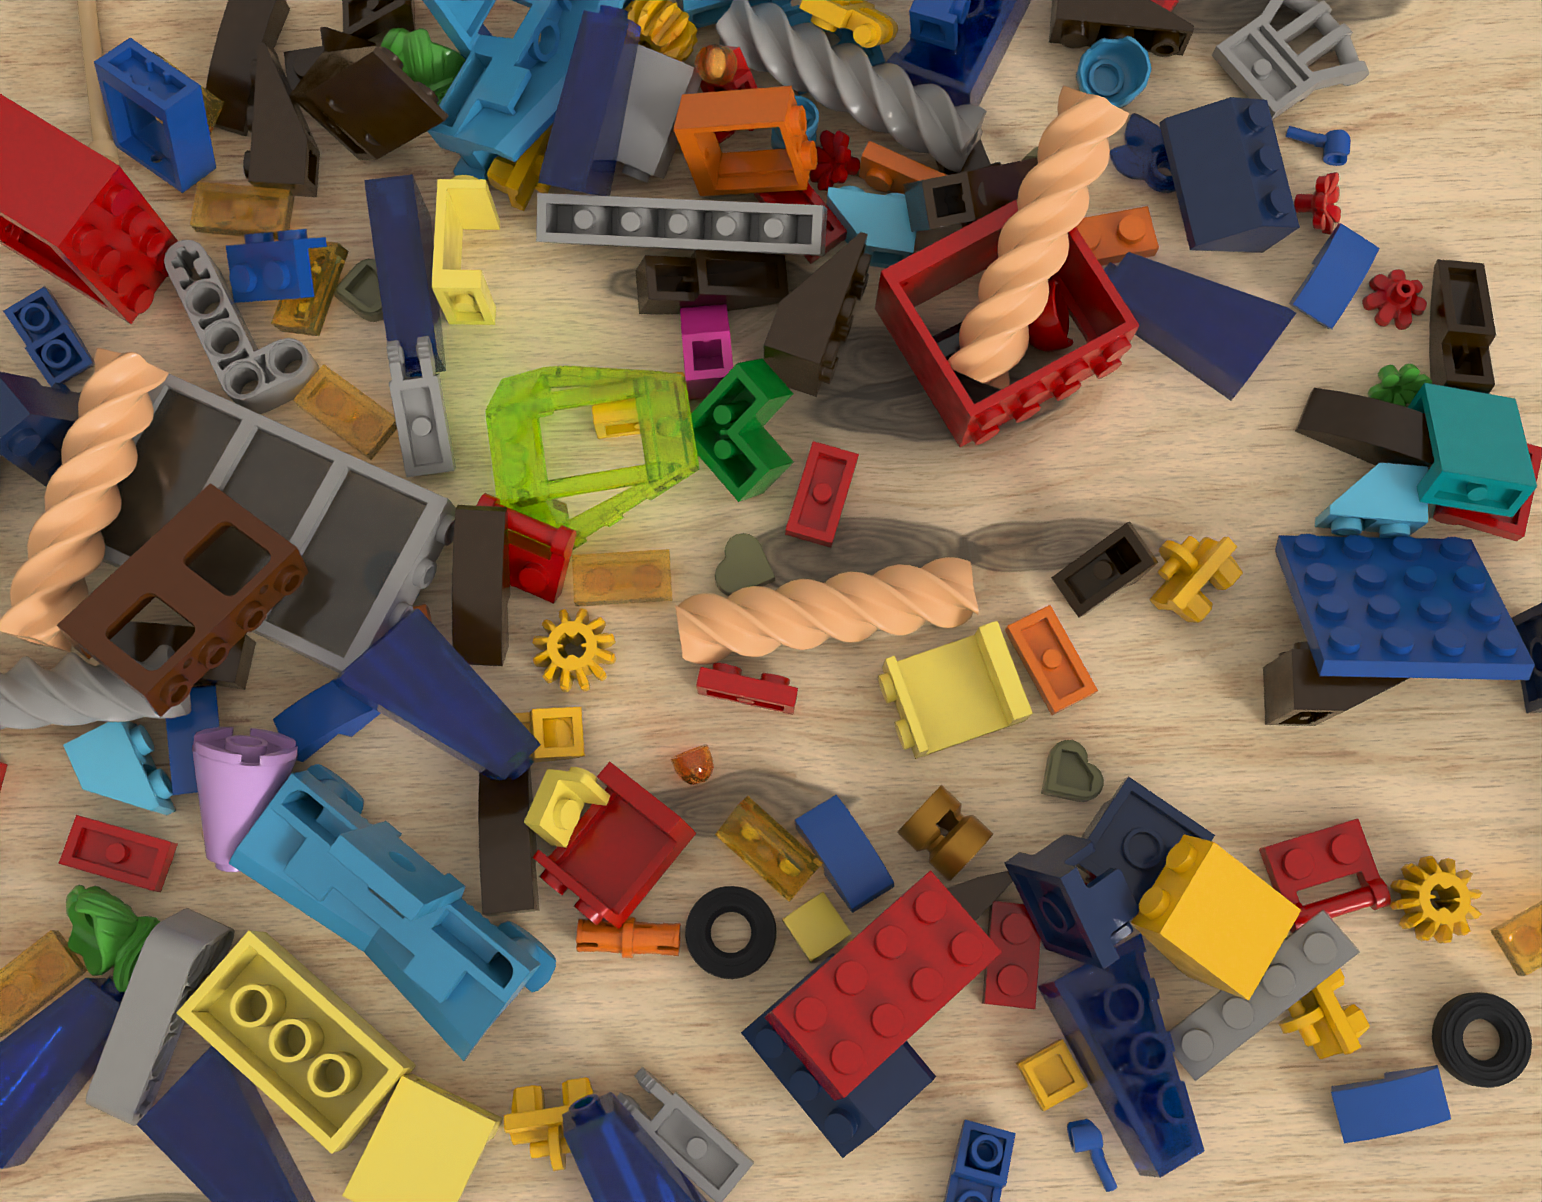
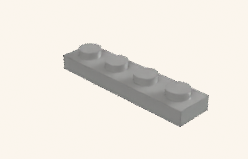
[1161,909,1360,1081]

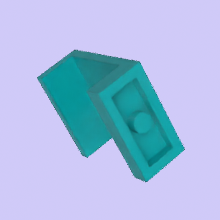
[1407,383,1537,517]

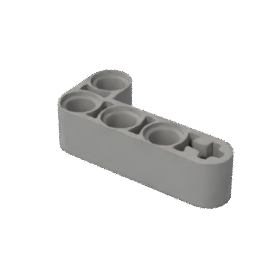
[164,240,321,414]
[86,908,235,1126]

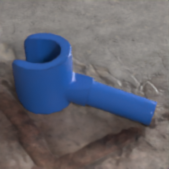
[1285,126,1351,166]
[1067,1119,1118,1192]

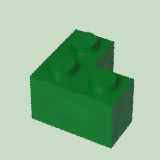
[676,358,794,502]

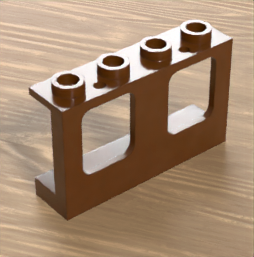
[57,483,309,718]

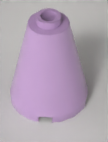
[192,727,298,872]

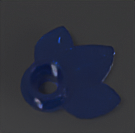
[1110,113,1175,193]

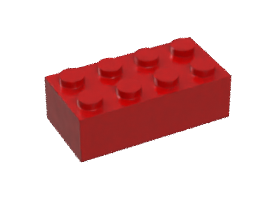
[764,870,1002,1101]

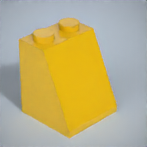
[1131,834,1301,1001]

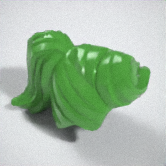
[381,28,466,105]
[66,885,161,992]

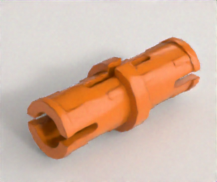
[576,917,681,958]

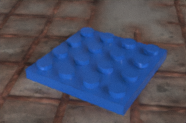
[1275,534,1535,680]

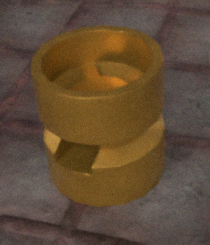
[897,785,993,881]

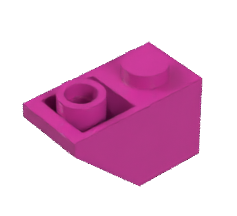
[680,304,733,400]

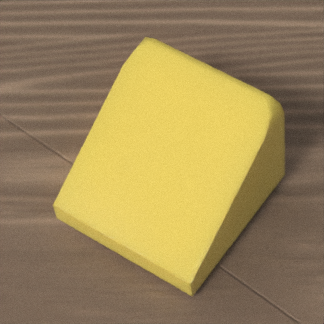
[782,892,852,963]

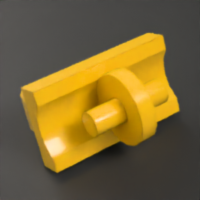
[487,122,571,211]
[1149,536,1243,623]
[1278,968,1370,1059]
[504,1077,606,1171]

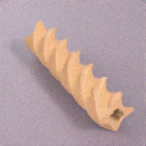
[947,85,1129,390]
[0,348,169,652]
[675,557,979,665]

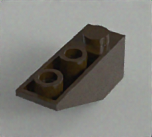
[1049,0,1194,57]
[243,43,320,197]
[903,158,1038,232]

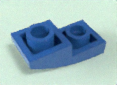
[1289,223,1380,329]
[3,286,95,387]
[273,675,387,762]
[166,685,220,795]
[795,795,894,913]
[1331,1065,1451,1144]
[944,1120,1016,1202]

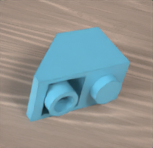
[826,186,917,268]
[1315,462,1428,539]
[63,721,176,815]

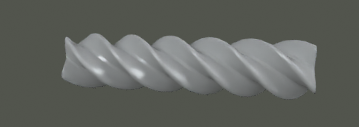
[716,0,987,173]
[0,645,191,729]

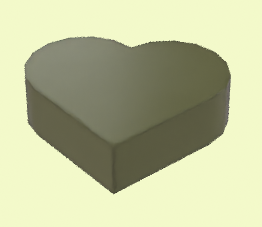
[332,259,392,322]
[715,533,775,596]
[1041,740,1104,802]

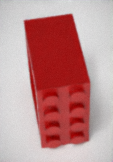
[0,94,178,324]
[875,199,1140,447]

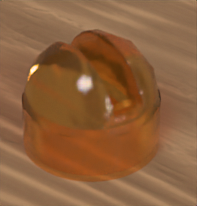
[694,44,737,85]
[671,744,714,785]

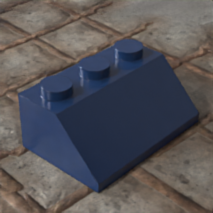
[1159,97,1300,253]
[741,953,936,1158]

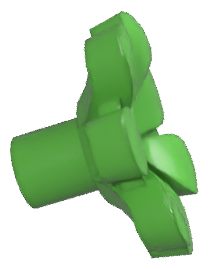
[1368,364,1433,407]

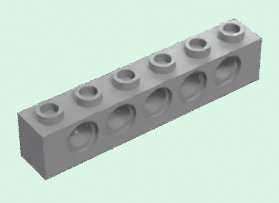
[536,193,827,256]

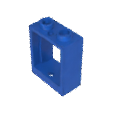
[94,38,216,193]

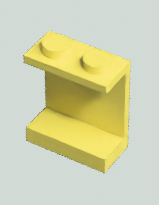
[432,175,500,325]
[878,621,1033,759]
[342,1073,503,1202]

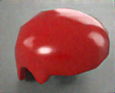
[1028,279,1074,352]

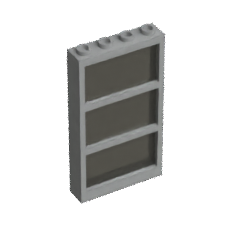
[101,374,456,687]

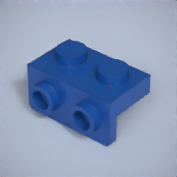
[226,229,327,303]

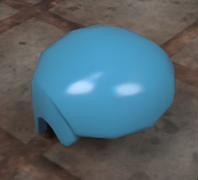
[1076,36,1152,108]

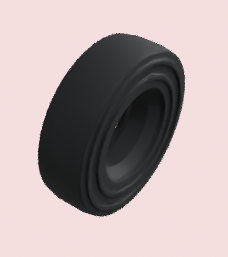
[685,886,777,979]
[1432,992,1532,1088]

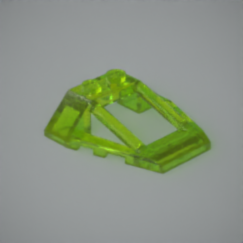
[485,366,700,550]

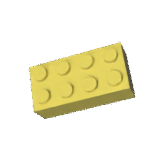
[176,930,416,1154]

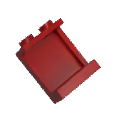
[532,761,696,929]

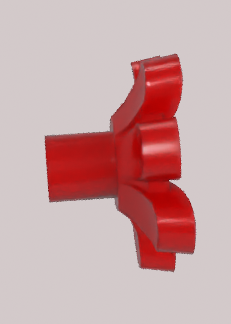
[809,130,860,191]
[1294,172,1341,235]
[1362,269,1427,330]

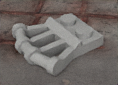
[1212,0,1369,120]

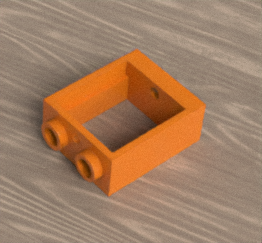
[673,86,817,196]

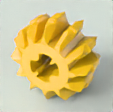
[618,0,698,62]
[532,608,616,692]
[1389,856,1483,943]

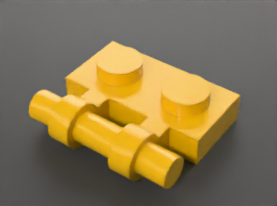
[799,0,898,48]

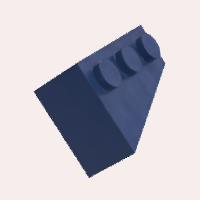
[0,372,81,486]

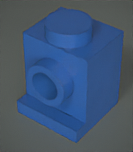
[909,0,971,51]

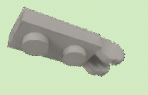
[387,336,456,477]
[613,1067,754,1202]

